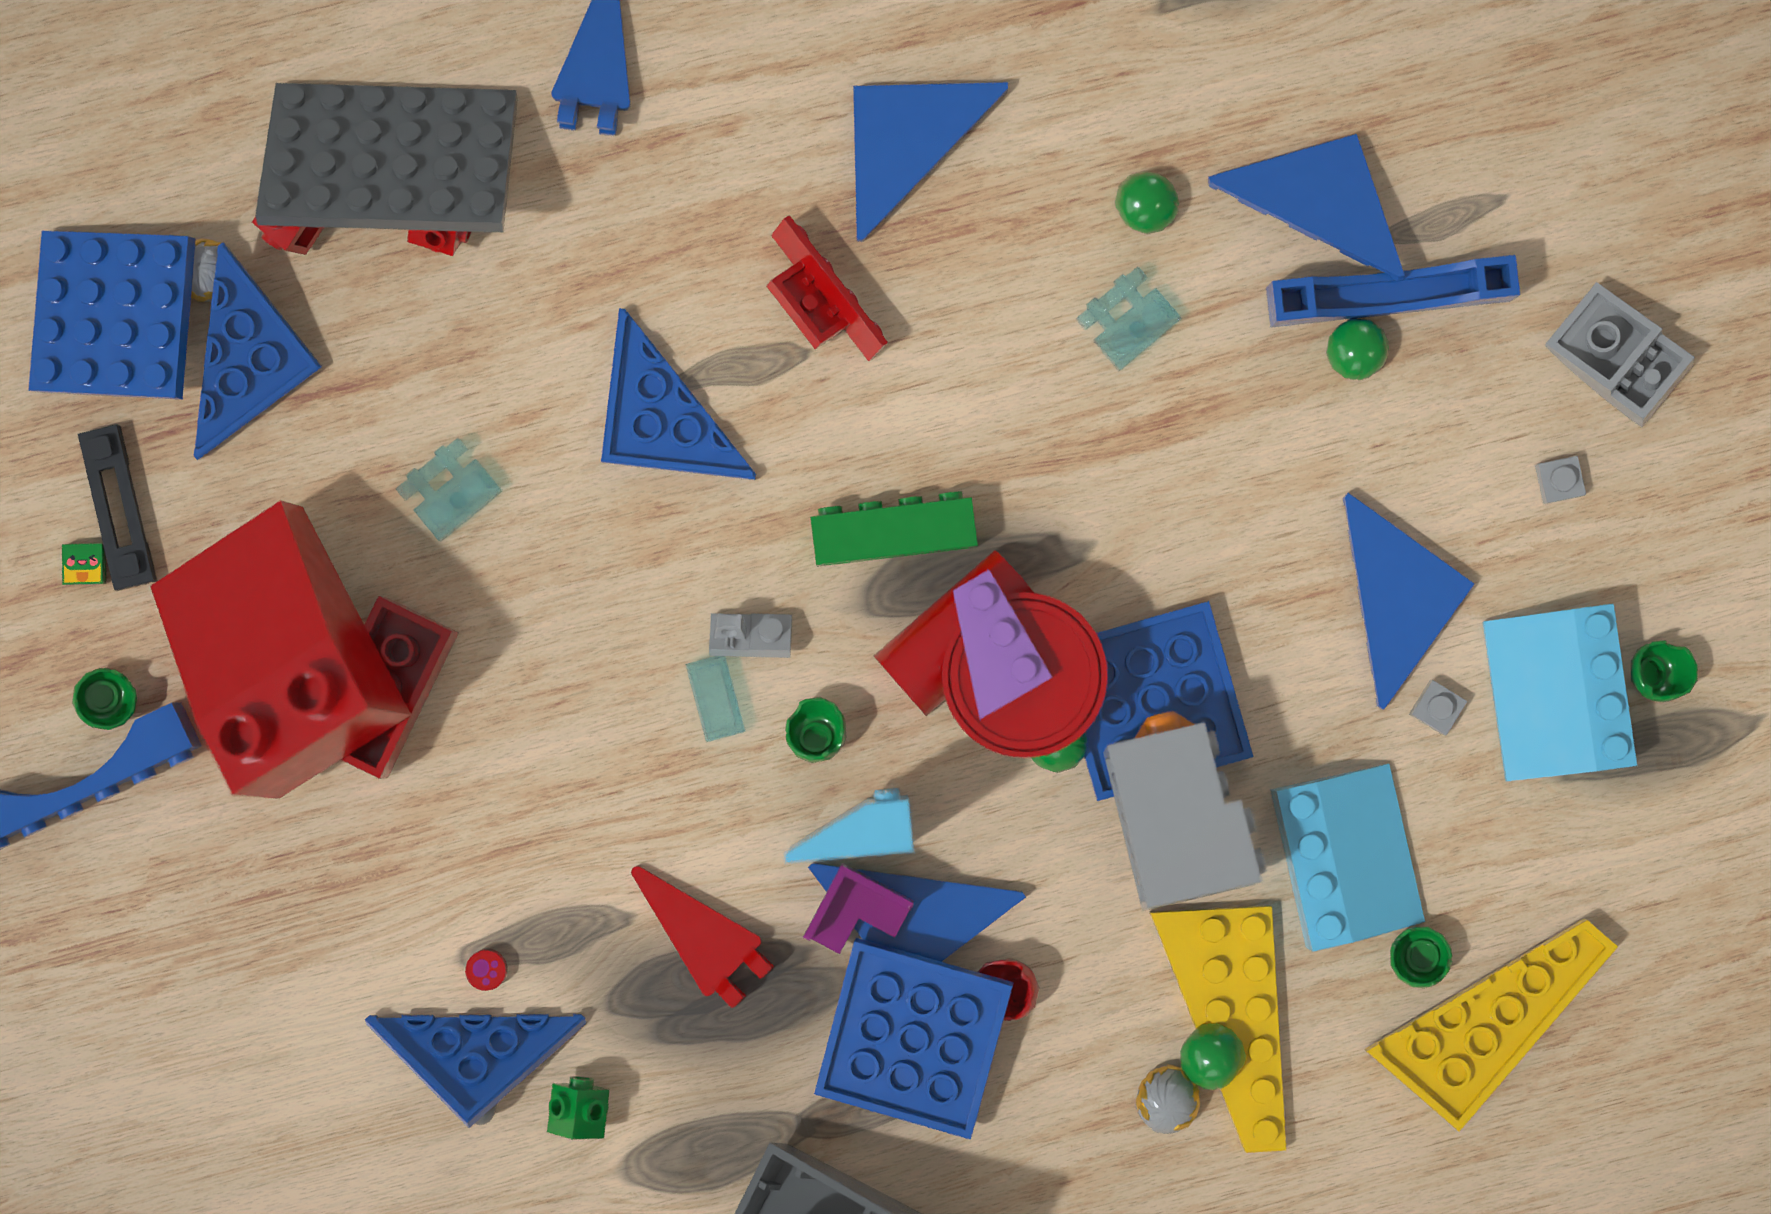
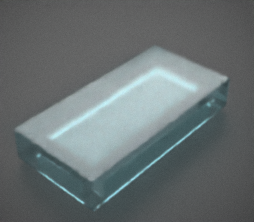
[685,656,746,742]

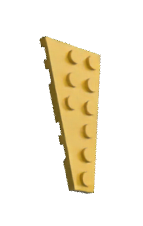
[1149,905,1286,1153]
[1364,919,1618,1132]

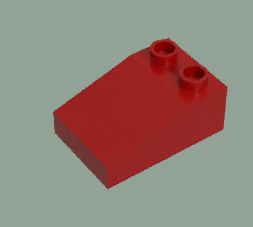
[150,500,411,799]

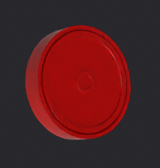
[942,592,1108,758]

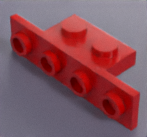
[766,215,888,362]

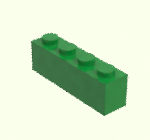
[810,491,978,567]

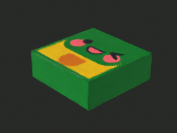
[62,543,106,585]

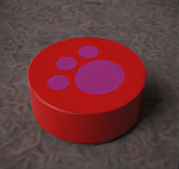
[465,949,508,991]

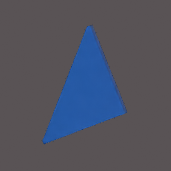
[853,82,1008,242]
[1207,134,1405,281]
[194,242,322,460]
[601,308,756,480]
[1343,493,1474,710]
[808,863,1026,962]
[365,1014,586,1128]

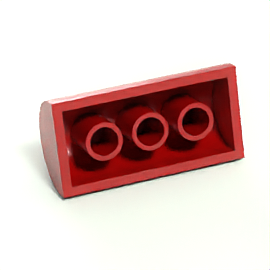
[873,550,1035,716]

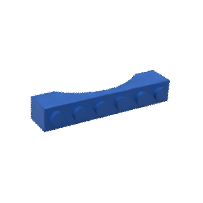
[1266,255,1520,328]
[0,702,202,850]

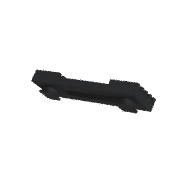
[77,424,157,591]

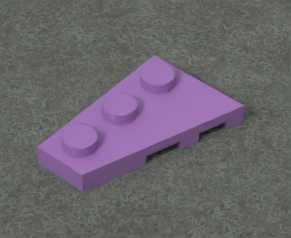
[953,570,1052,719]

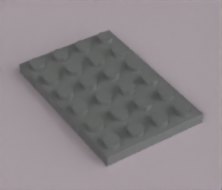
[255,83,518,233]

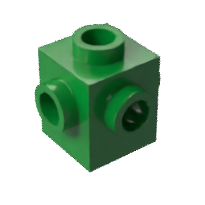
[547,1076,610,1140]

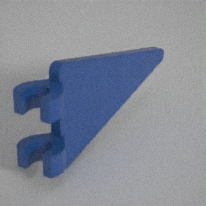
[551,0,630,136]

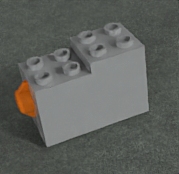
[1103,711,1266,911]

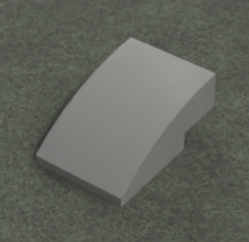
[1545,282,1695,428]

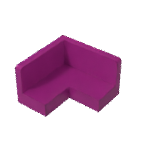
[803,862,914,954]

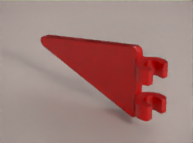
[631,866,775,1008]

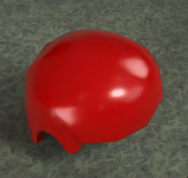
[977,959,1039,1021]

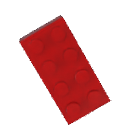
[341,596,459,779]

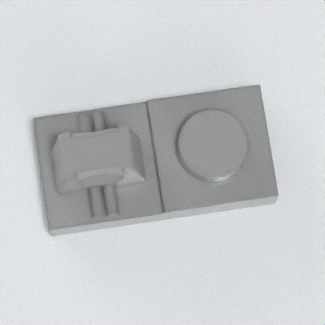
[709,613,792,658]

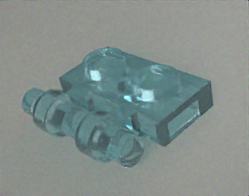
[1076,267,1182,371]
[396,438,503,542]

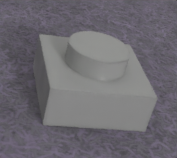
[1535,456,1586,504]
[1409,680,1467,736]

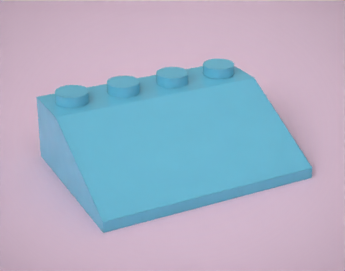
[1482,604,1637,781]
[1270,764,1425,951]
[785,788,913,863]

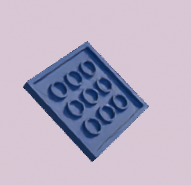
[29,231,196,400]
[1084,601,1254,801]
[814,938,1014,1140]

